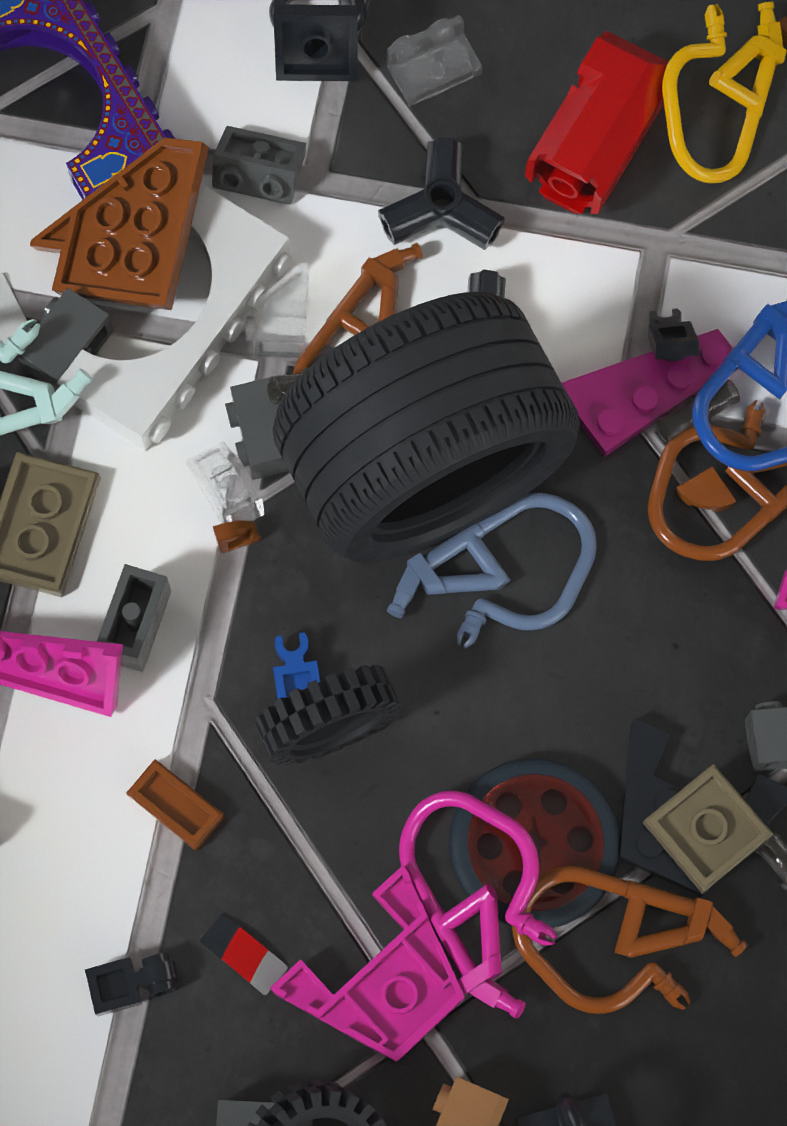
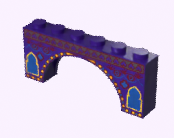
[0,0,175,200]

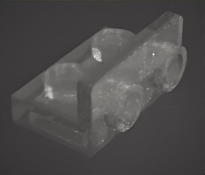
[387,15,482,107]

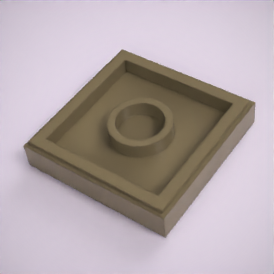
[643,764,773,894]

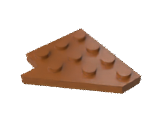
[30,138,209,310]

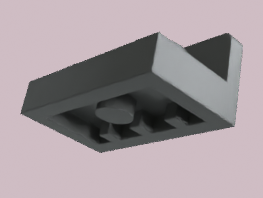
[212,125,307,204]

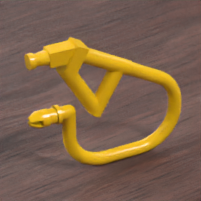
[662,2,787,183]

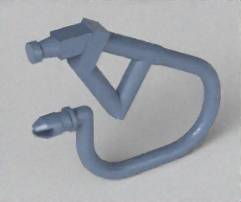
[387,493,597,649]

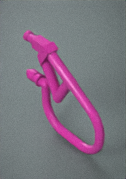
[399,790,557,1019]

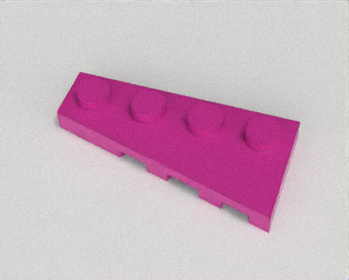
[562,329,739,457]
[0,631,123,717]

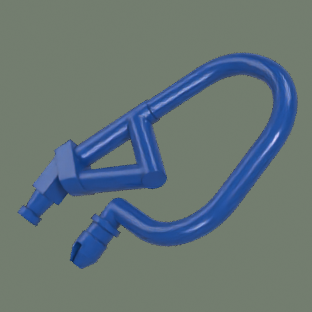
[692,301,787,471]

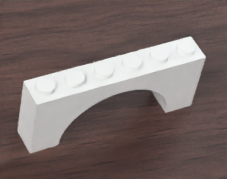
[57,186,292,451]

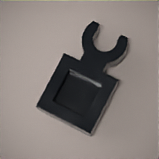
[648,308,699,361]

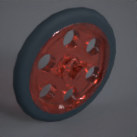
[449,758,620,928]

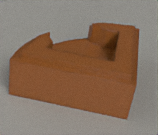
[674,467,737,512]
[212,520,261,554]

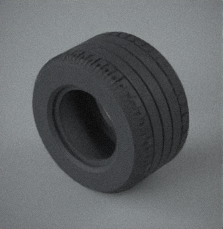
[272,291,580,563]

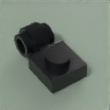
[85,953,179,1017]

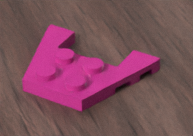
[270,865,465,1063]

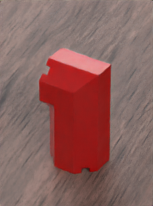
[525,31,668,214]

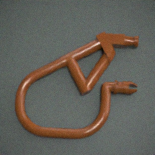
[292,242,423,384]
[648,400,787,561]
[512,866,748,1014]

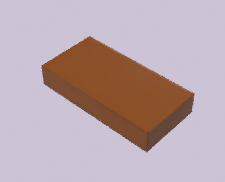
[126,759,225,851]

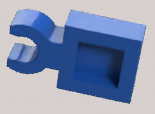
[273,632,320,699]

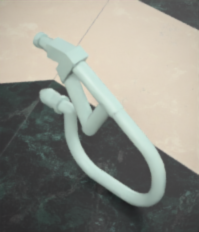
[0,319,93,436]

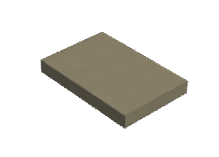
[0,452,101,597]

